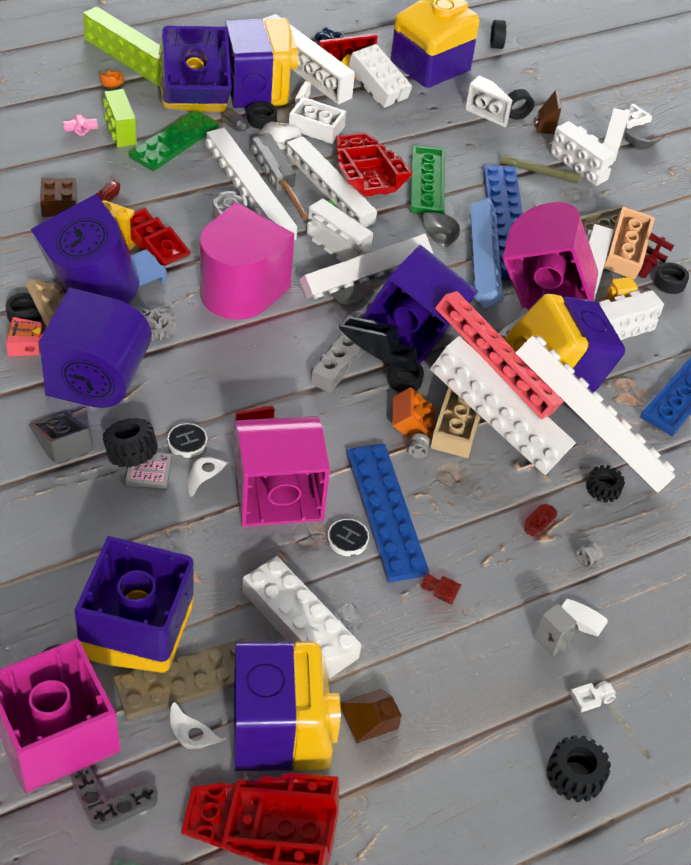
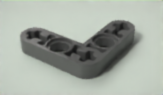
[70,766,158,830]

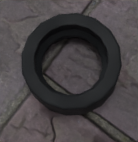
[490,20,506,49]
[507,89,534,120]
[247,101,277,129]
[654,262,689,294]
[5,293,42,323]
[387,361,424,392]

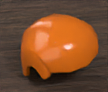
[99,70,124,89]

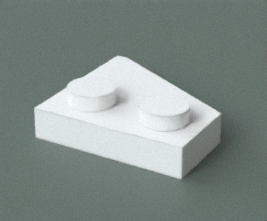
[625,104,652,129]

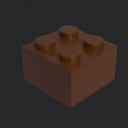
[40,178,78,217]

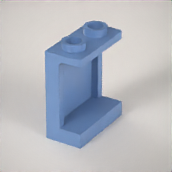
[131,249,167,286]

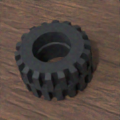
[103,418,158,467]
[547,735,611,802]

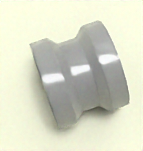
[408,433,430,458]
[576,541,603,567]

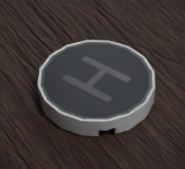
[167,423,207,458]
[328,519,369,556]

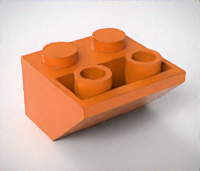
[392,387,436,438]

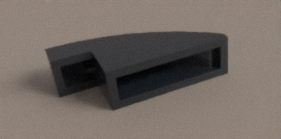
[339,316,418,370]

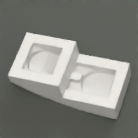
[561,599,608,636]

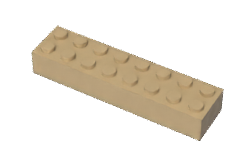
[431,336,504,458]

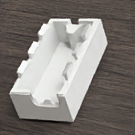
[348,44,412,108]
[550,121,616,186]
[307,199,373,262]
[599,290,664,340]

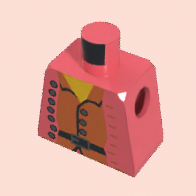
[6,317,44,356]

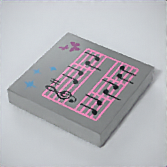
[125,452,172,489]

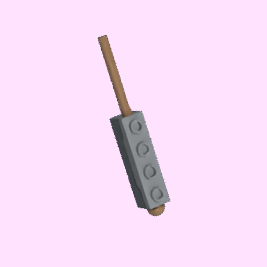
[251,134,308,221]

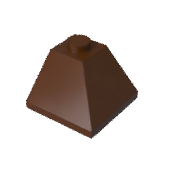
[534,90,561,134]
[340,689,402,743]

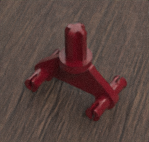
[638,233,674,278]

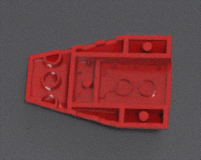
[336,132,412,197]
[181,773,339,865]

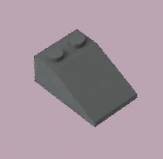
[29,411,94,464]

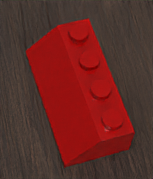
[316,33,378,62]

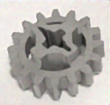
[141,306,176,341]

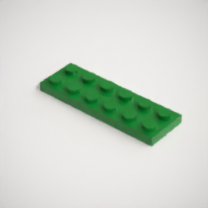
[129,111,219,172]
[410,145,445,214]

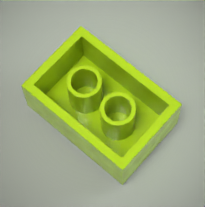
[102,89,136,148]

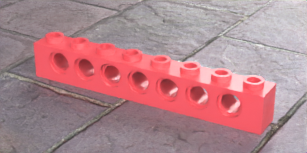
[435,291,564,419]

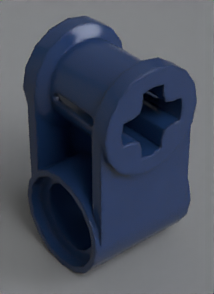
[315,27,343,42]

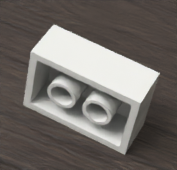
[289,97,346,144]

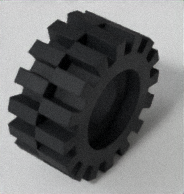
[586,465,625,503]

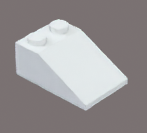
[465,76,512,127]

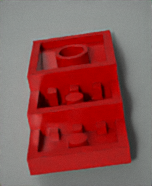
[130,208,191,267]

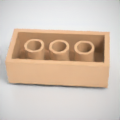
[604,207,655,279]

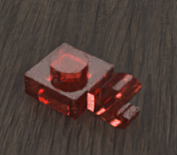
[421,574,462,605]

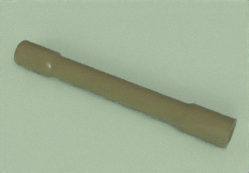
[500,155,581,183]

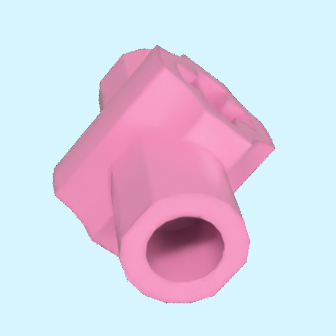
[63,114,97,136]

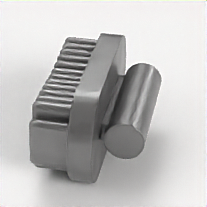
[222,109,250,132]

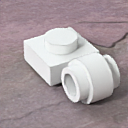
[570,681,616,713]

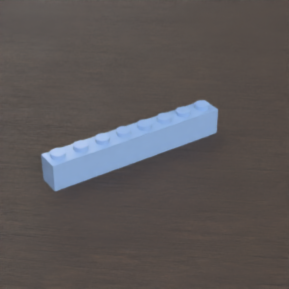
[469,197,503,308]

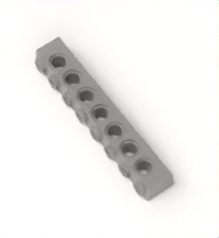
[310,284,384,393]

